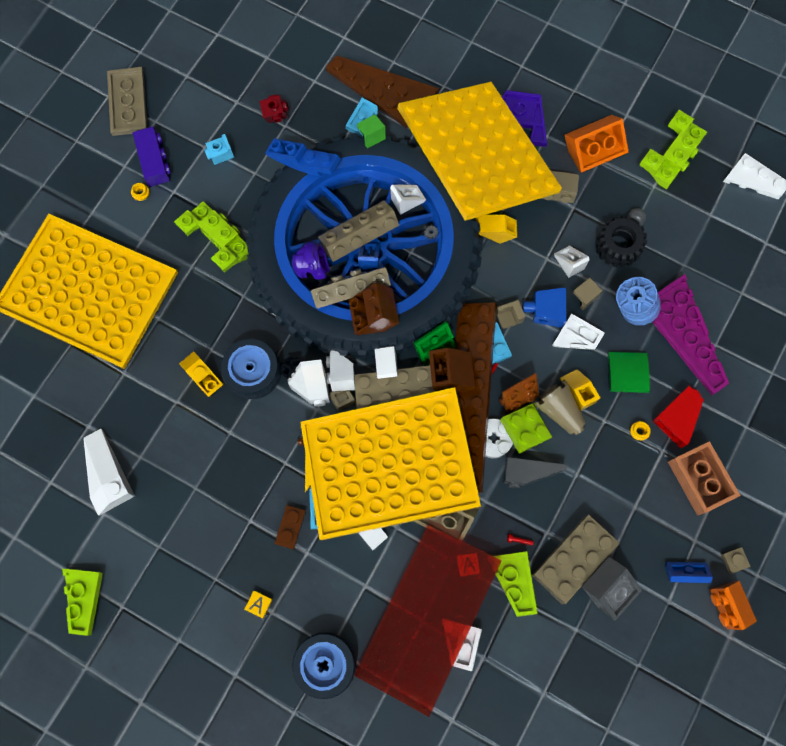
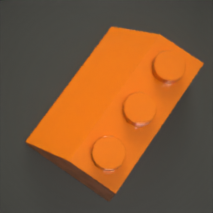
[565,115,629,173]

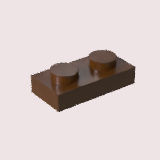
[275,505,306,550]

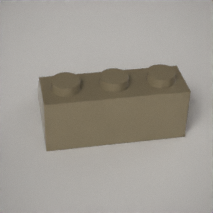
[414,507,480,546]

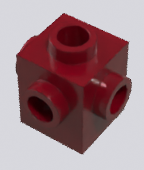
[259,95,289,123]

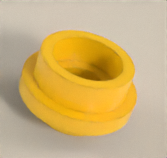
[131,183,150,201]
[630,421,650,441]

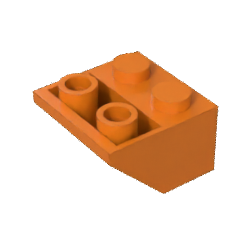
[710,581,757,630]

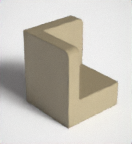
[573,278,603,310]
[496,300,525,329]

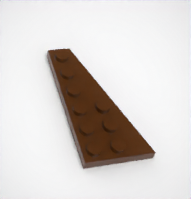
[326,55,439,129]

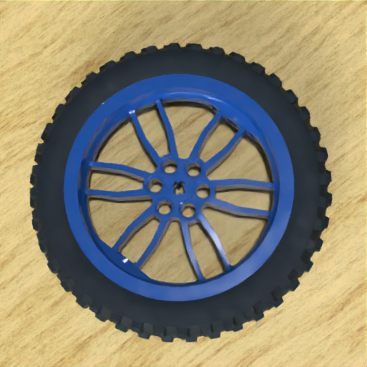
[246,133,483,359]

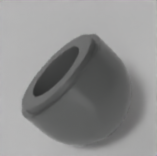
[627,208,646,226]

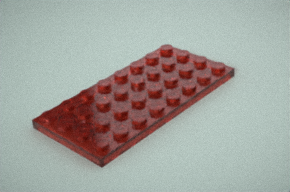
[354,525,502,717]

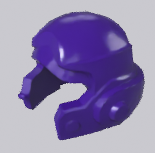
[292,241,330,280]

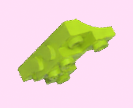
[640,110,707,189]
[174,201,249,273]

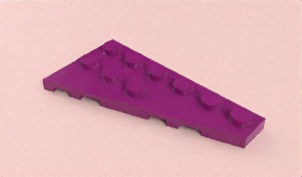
[652,274,729,396]

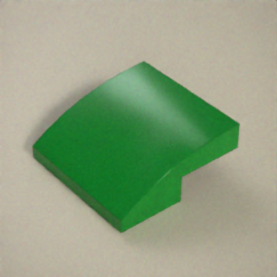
[414,321,456,366]
[607,352,650,393]

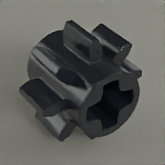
[281,357,302,380]

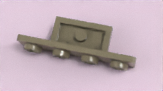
[311,267,391,308]

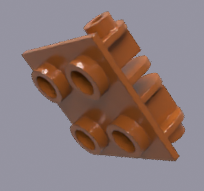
[499,373,539,415]

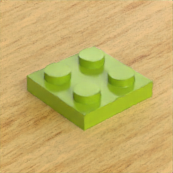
[500,404,552,454]

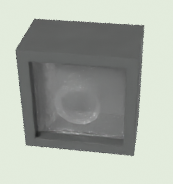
[582,557,642,621]

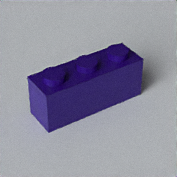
[132,127,171,187]

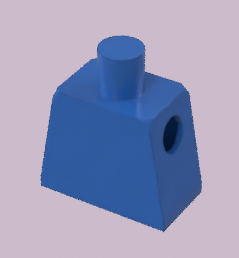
[522,288,566,328]

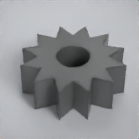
[424,224,439,240]

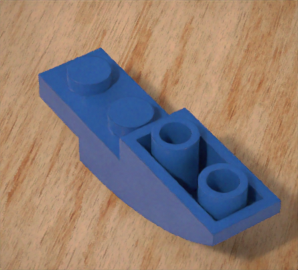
[265,138,340,176]

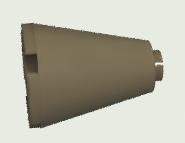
[534,380,586,435]

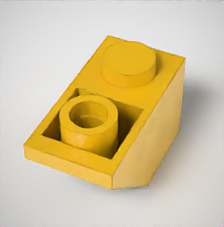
[476,215,517,244]
[179,351,223,397]
[560,370,600,411]

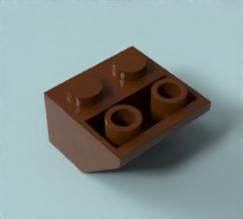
[349,283,399,336]
[429,348,476,392]

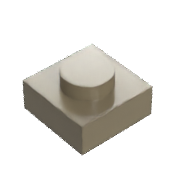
[329,390,355,412]
[721,547,751,574]

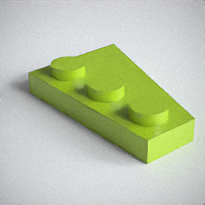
[487,551,538,617]
[62,568,103,636]

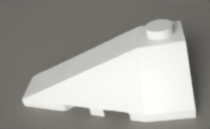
[288,360,330,406]
[84,429,135,516]

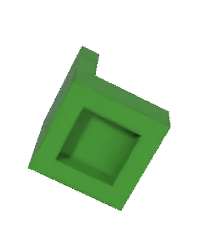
[357,114,386,148]

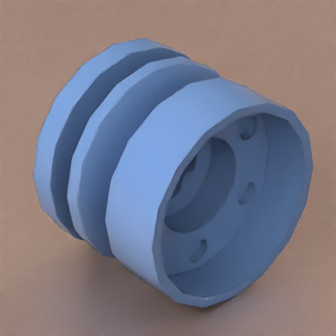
[616,277,661,325]

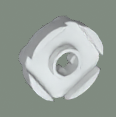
[485,419,513,458]

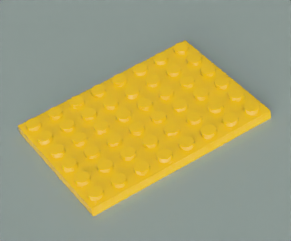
[397,82,562,221]
[0,214,178,369]
[300,387,481,540]

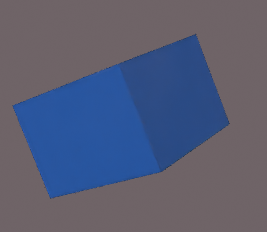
[358,242,380,271]

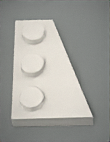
[723,153,786,199]

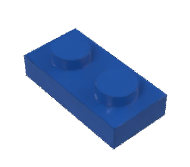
[665,562,713,583]

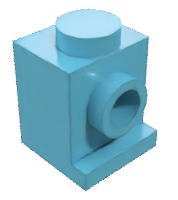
[204,134,234,165]

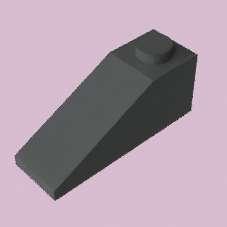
[503,457,567,488]

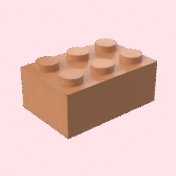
[668,441,741,516]

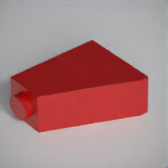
[652,386,704,448]

